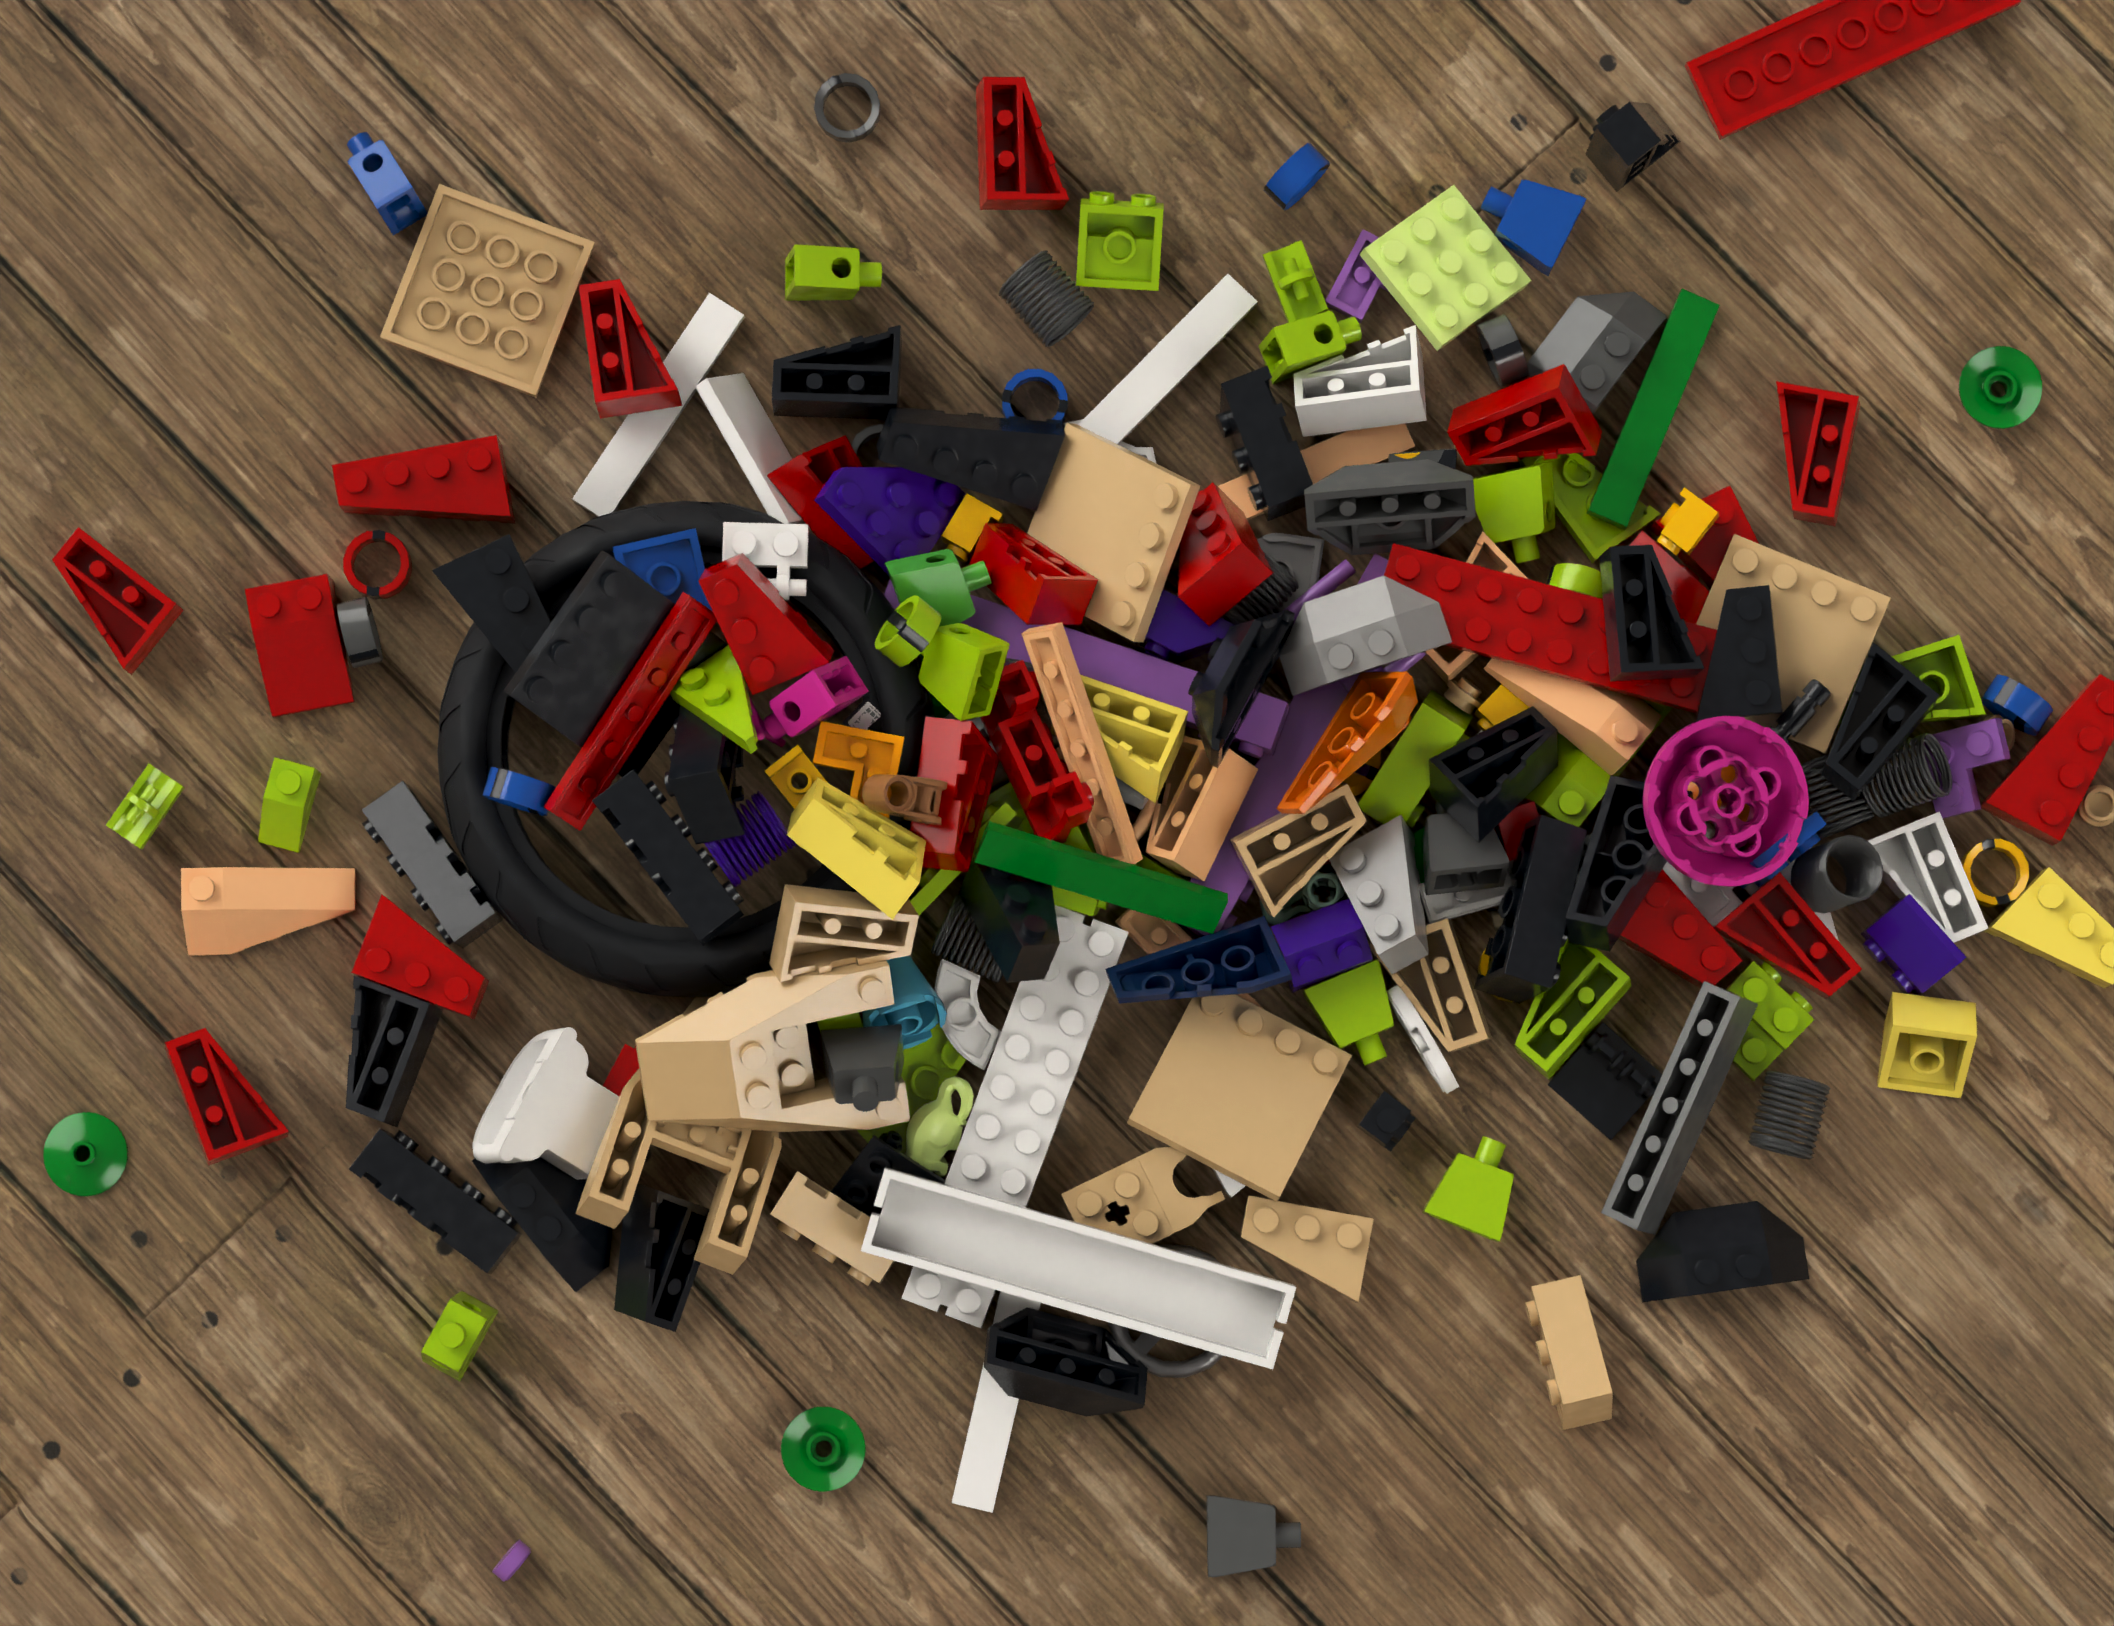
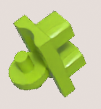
[1263,240,1328,323]
[106,764,185,850]

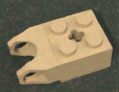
[1061,1147,1225,1244]

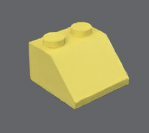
[1877,992,1977,1098]

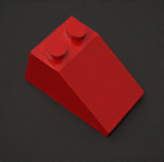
[245,574,355,717]

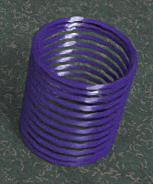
[704,791,796,887]

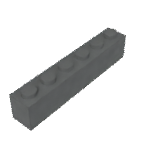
[1601,981,1758,1235]

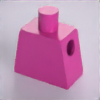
[764,656,869,739]

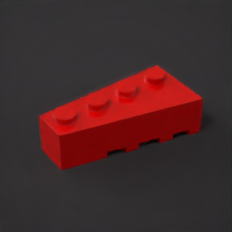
[332,435,516,524]
[1980,674,2114,846]

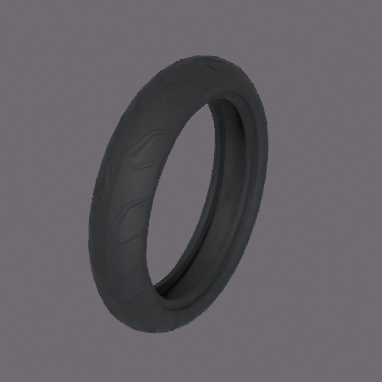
[437,501,935,997]

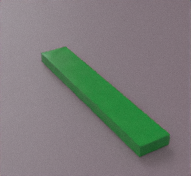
[1586,289,1720,530]
[974,821,1228,934]

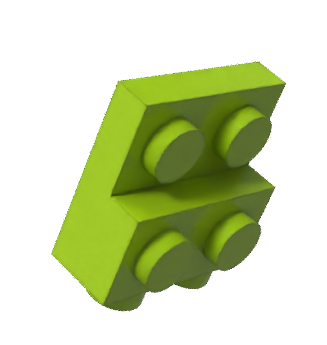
[1076,191,1164,291]
[1725,961,1815,1081]

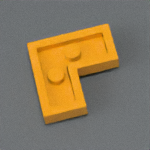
[813,721,905,818]

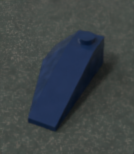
[1105,916,1292,1004]

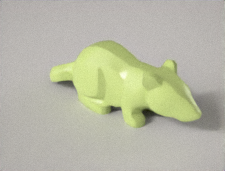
[905,1076,974,1177]

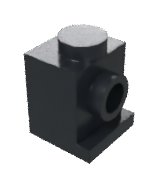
[1357,1091,1416,1152]

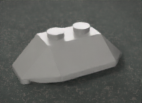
[1279,576,1453,696]

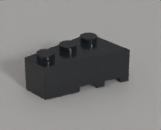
[1586,102,1681,192]
[772,325,902,420]
[1216,365,1313,521]
[1599,545,1704,682]
[1697,585,1783,721]
[1821,642,1939,801]
[665,705,745,844]
[1429,706,1558,843]
[959,857,1060,982]
[346,976,443,1127]
[614,1183,709,1332]

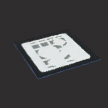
[843,696,881,730]

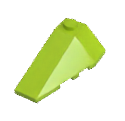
[1524,699,1673,827]

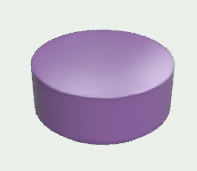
[492,1539,531,1582]

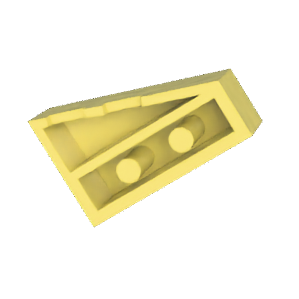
[1051,675,1188,803]
[787,777,926,920]
[1984,867,2114,988]

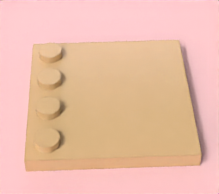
[380,184,595,398]
[1027,423,1200,643]
[1696,534,1891,754]
[1127,994,1352,1202]

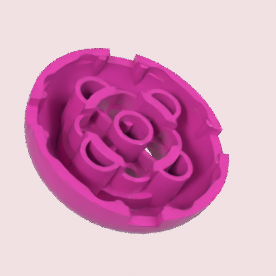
[1643,716,1809,887]

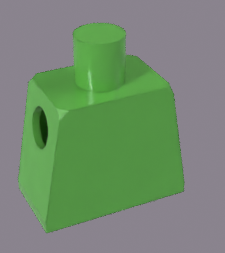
[885,549,992,627]

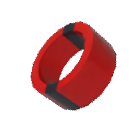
[343,530,412,600]

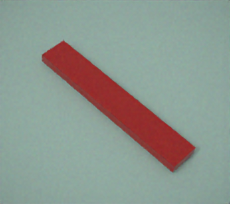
[544,592,717,831]

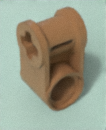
[862,774,948,825]

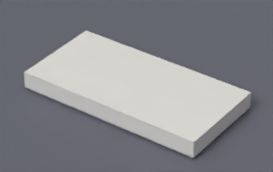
[696,373,806,524]

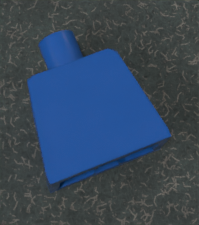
[347,132,428,236]
[1480,179,1586,276]

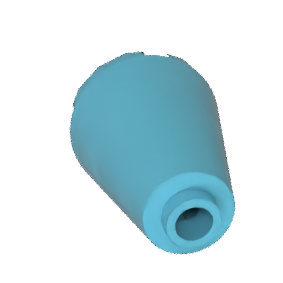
[862,956,947,1049]

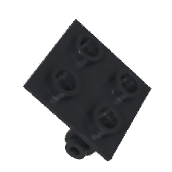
[1548,1022,1662,1141]
[831,1131,945,1217]

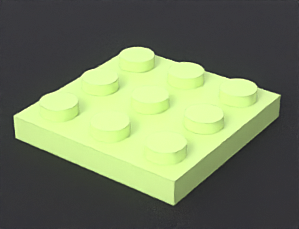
[1359,185,1532,351]

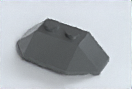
[1527,292,1667,414]
[1304,459,1476,555]

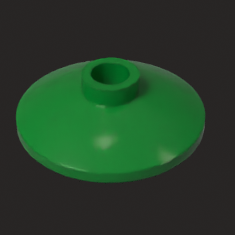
[1959,346,2042,429]
[43,1112,128,1196]
[781,1407,866,1492]

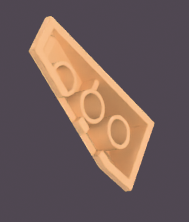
[1483,658,1661,776]
[181,867,356,956]

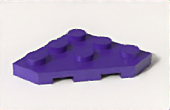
[814,467,966,575]

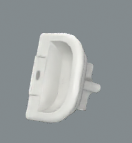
[472,1027,619,1180]

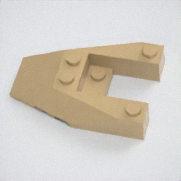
[635,960,910,1132]
[576,996,782,1275]

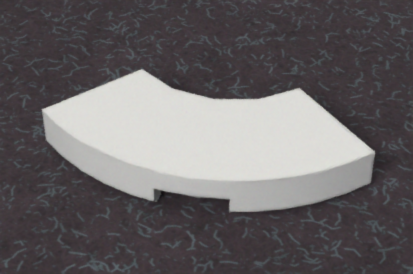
[935,959,1001,1070]
[1387,985,1459,1094]

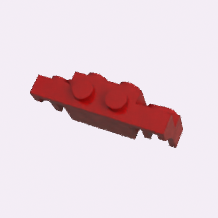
[980,660,1094,843]

